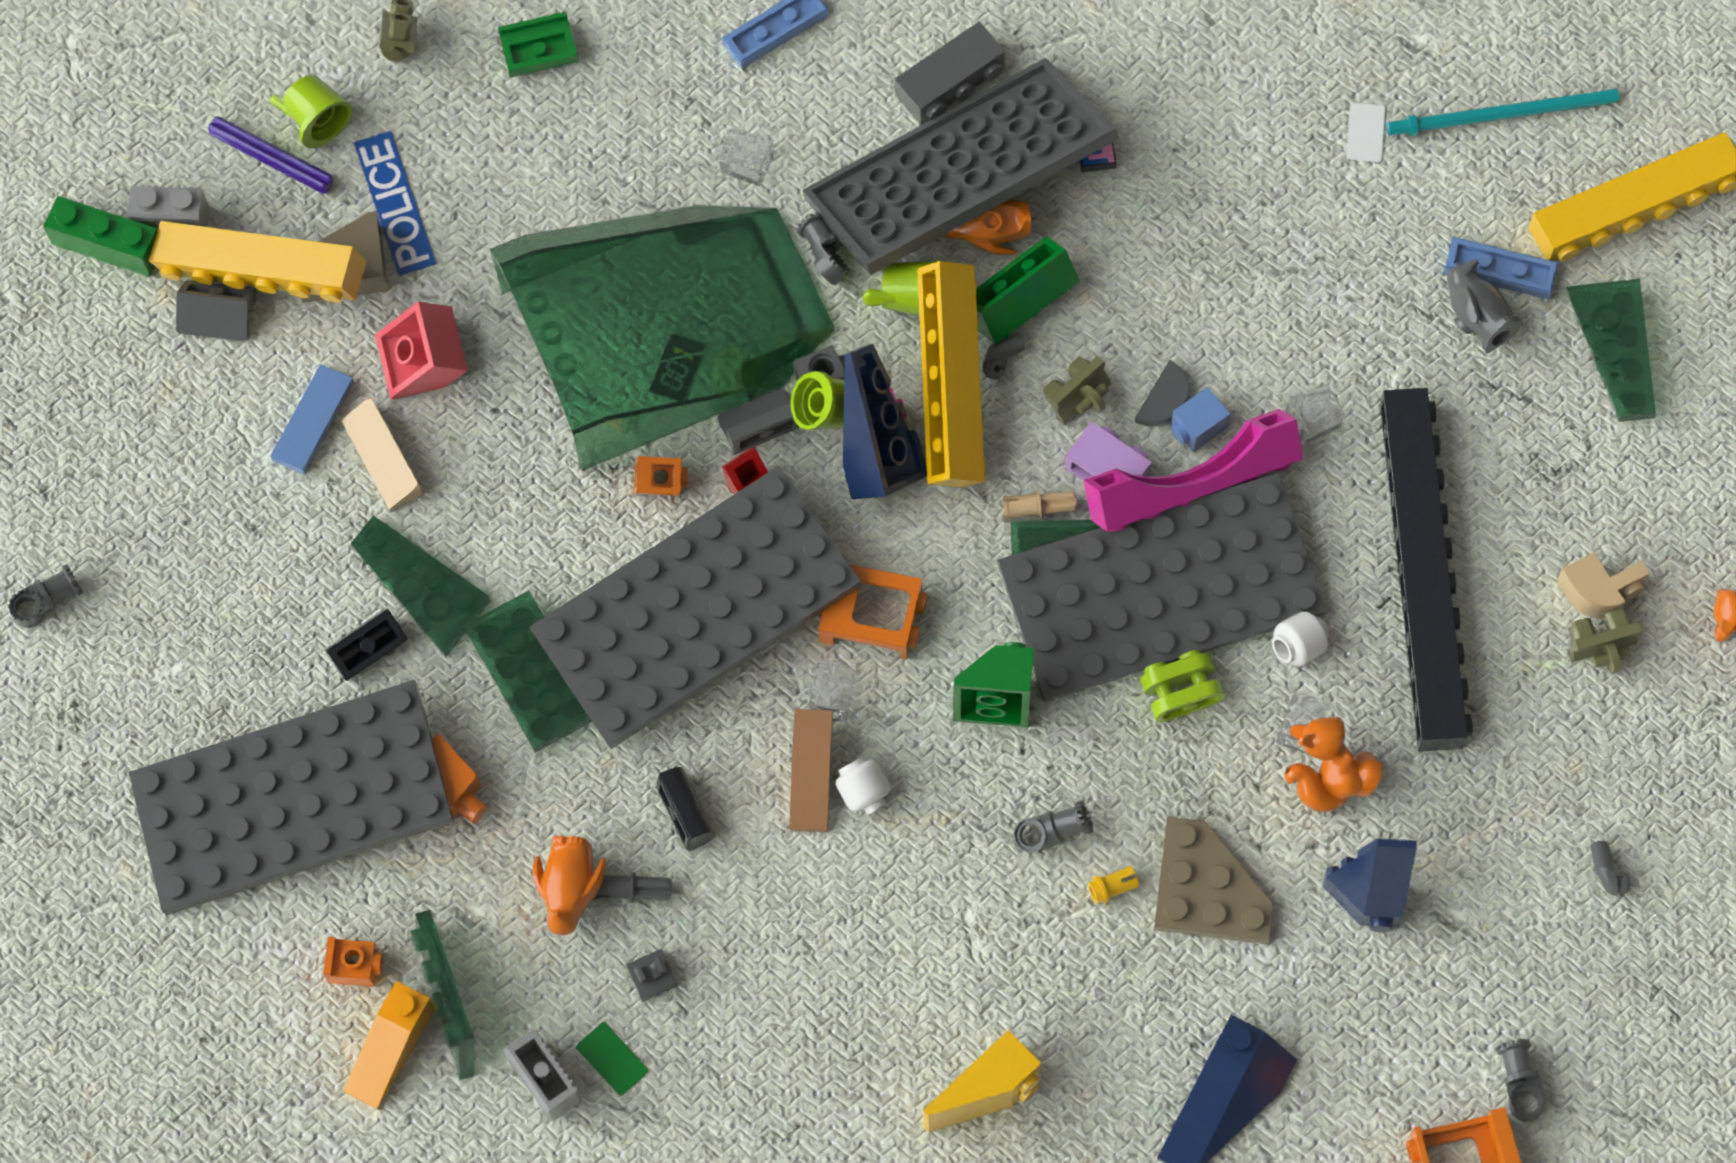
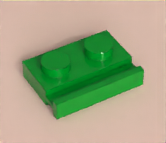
[498,11,578,78]

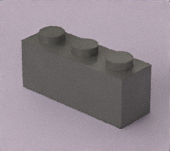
[894,21,1005,125]

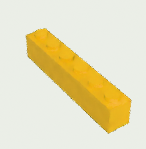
[1528,132,1736,262]
[149,221,367,303]
[917,261,985,488]

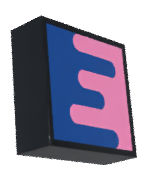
[1079,142,1117,173]

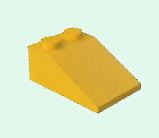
[923,1030,1041,1132]

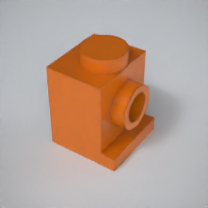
[633,456,688,496]
[323,936,384,987]

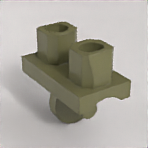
[379,0,417,62]
[1043,356,1111,425]
[1569,608,1643,674]

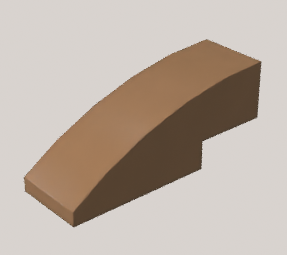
[790,709,833,832]

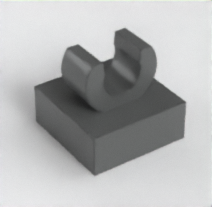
[626,949,677,1002]

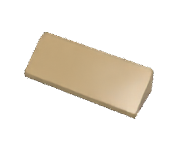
[341,397,423,511]

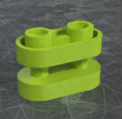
[1140,650,1226,722]

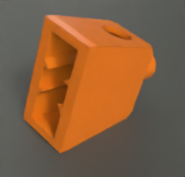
[432,733,487,826]

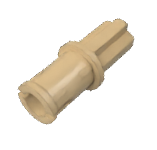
[1003,490,1077,520]

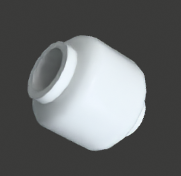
[1272,611,1329,666]
[835,756,891,815]

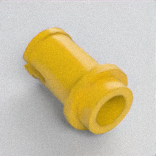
[1087,865,1139,904]

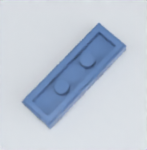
[722,0,829,69]
[1444,237,1559,299]
[270,364,354,475]

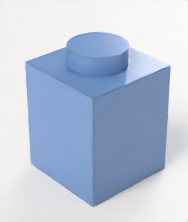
[1171,387,1230,452]

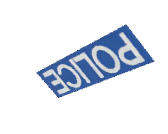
[353,131,436,276]

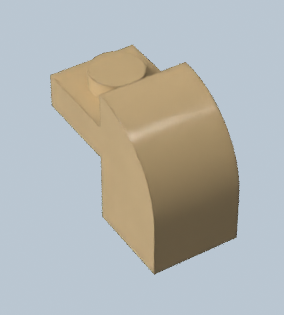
[1557,552,1650,619]

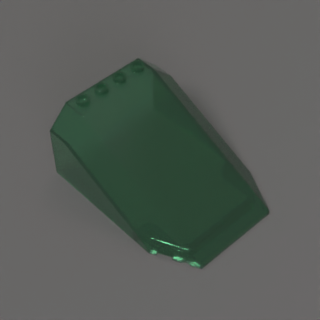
[490,205,835,471]

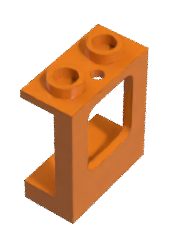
[818,564,928,660]
[1406,1107,1521,1163]

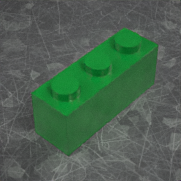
[43,196,157,277]
[976,236,1080,345]

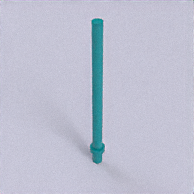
[1386,88,1619,137]

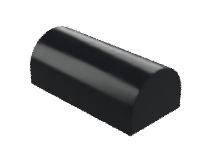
[324,608,408,681]
[656,767,716,852]

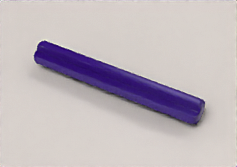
[208,116,334,194]

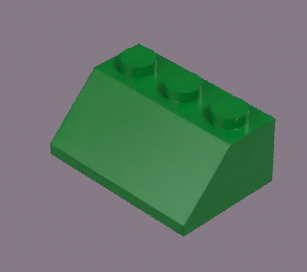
[953,642,1034,727]

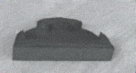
[1134,359,1189,427]

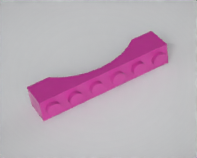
[1083,409,1303,532]

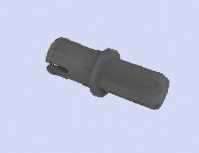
[596,872,672,903]

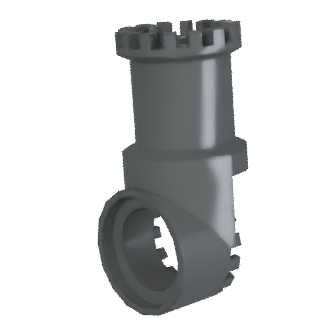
[797,212,850,286]
[8,564,83,628]
[1013,800,1093,852]
[1496,1039,1545,1122]

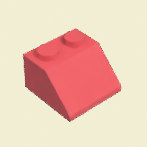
[375,301,468,399]

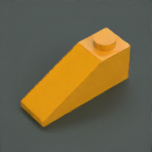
[344,981,435,1110]

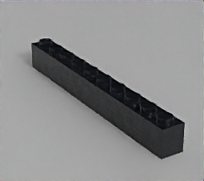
[1380,388,1473,752]

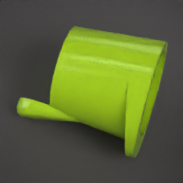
[270,75,352,149]
[863,261,935,315]
[790,371,844,430]

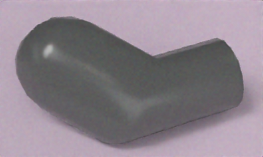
[982,334,1025,379]
[1590,841,1631,896]

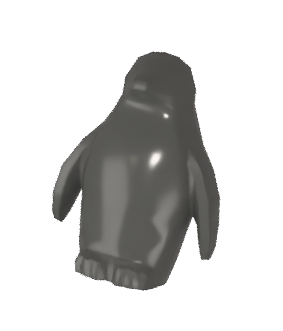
[1447,259,1523,354]

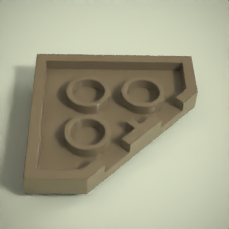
[1154,817,1273,945]

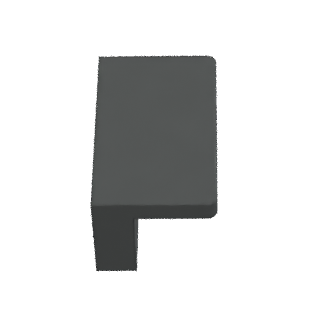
[176,280,256,341]
[718,389,800,455]

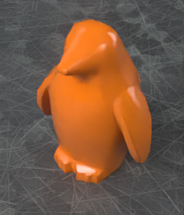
[943,199,1031,255]
[533,835,606,935]

